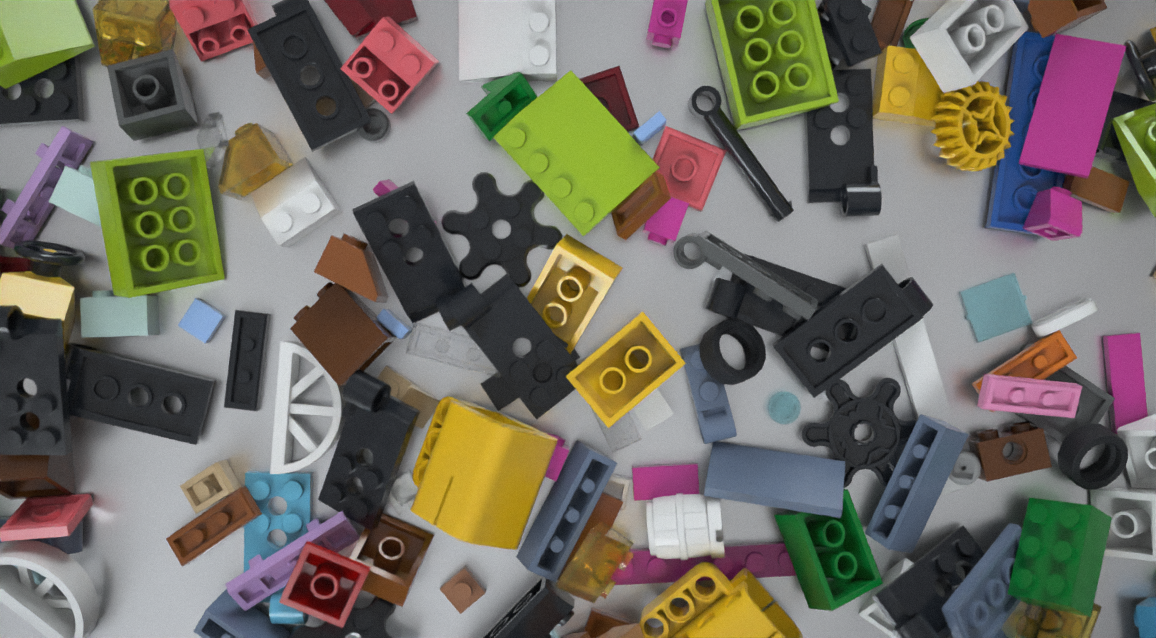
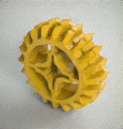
[930,81,1015,172]

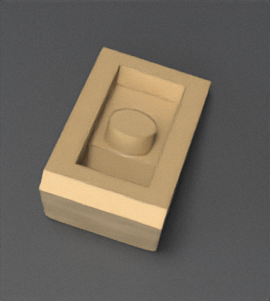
[377,365,440,429]
[180,460,242,514]

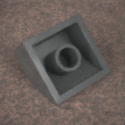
[107,49,198,141]

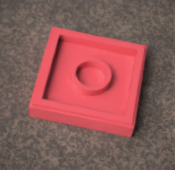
[653,126,727,212]
[0,494,93,541]

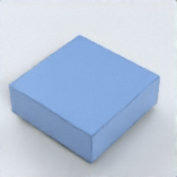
[632,111,667,146]
[178,298,226,343]
[376,309,413,339]

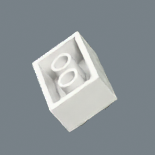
[910,0,1029,93]

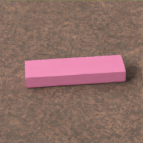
[977,374,1082,418]

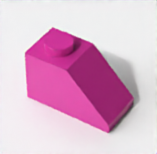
[1023,187,1083,241]

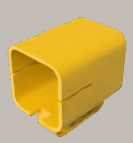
[411,396,558,550]
[639,562,803,638]

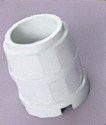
[646,493,725,560]

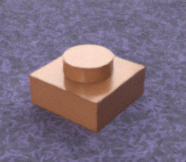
[440,566,486,614]

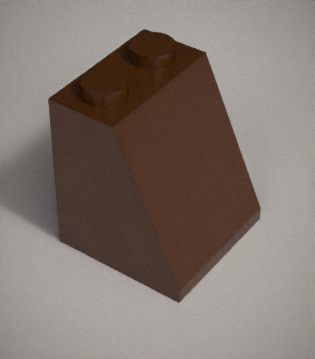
[290,282,397,387]
[0,412,76,500]

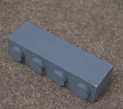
[865,414,969,553]
[516,440,617,582]
[193,589,291,638]

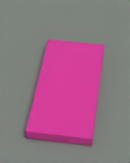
[1019,34,1126,179]

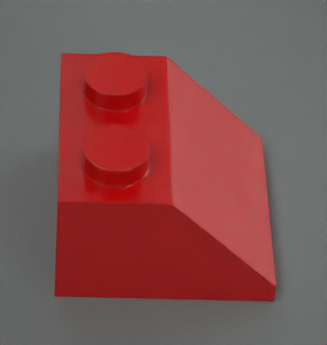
[279,541,371,628]

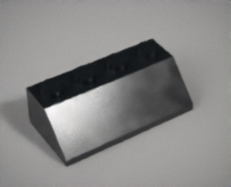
[483,577,575,638]

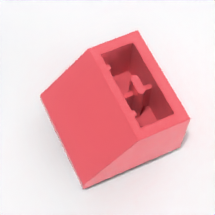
[169,0,258,62]
[340,17,439,114]

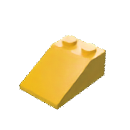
[872,45,971,127]
[527,234,623,354]
[565,312,686,428]

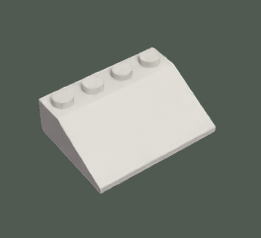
[458,0,557,82]

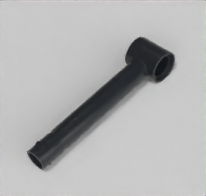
[688,86,794,222]

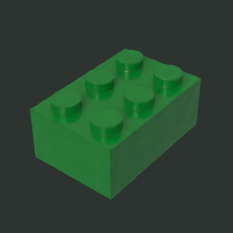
[774,489,883,611]
[1007,497,1112,617]

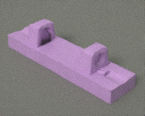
[0,126,93,249]
[225,511,360,611]

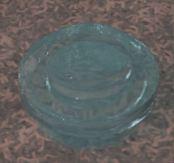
[767,391,801,424]

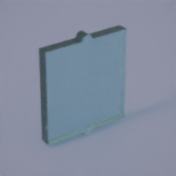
[959,273,1032,343]

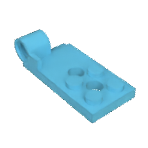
[244,471,313,624]

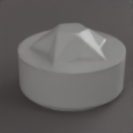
[949,451,981,485]

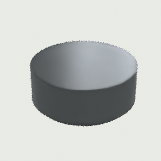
[357,108,391,143]

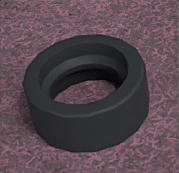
[700,318,766,385]
[1057,423,1128,490]

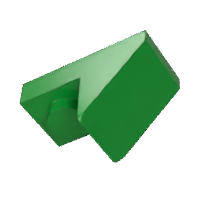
[466,72,538,141]

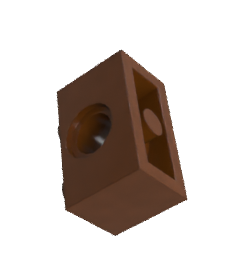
[968,421,1052,482]

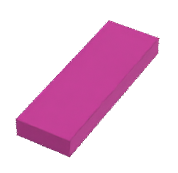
[1103,333,1148,434]

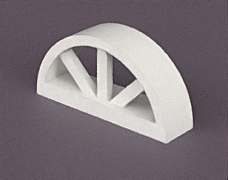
[270,341,346,474]
[0,540,99,638]

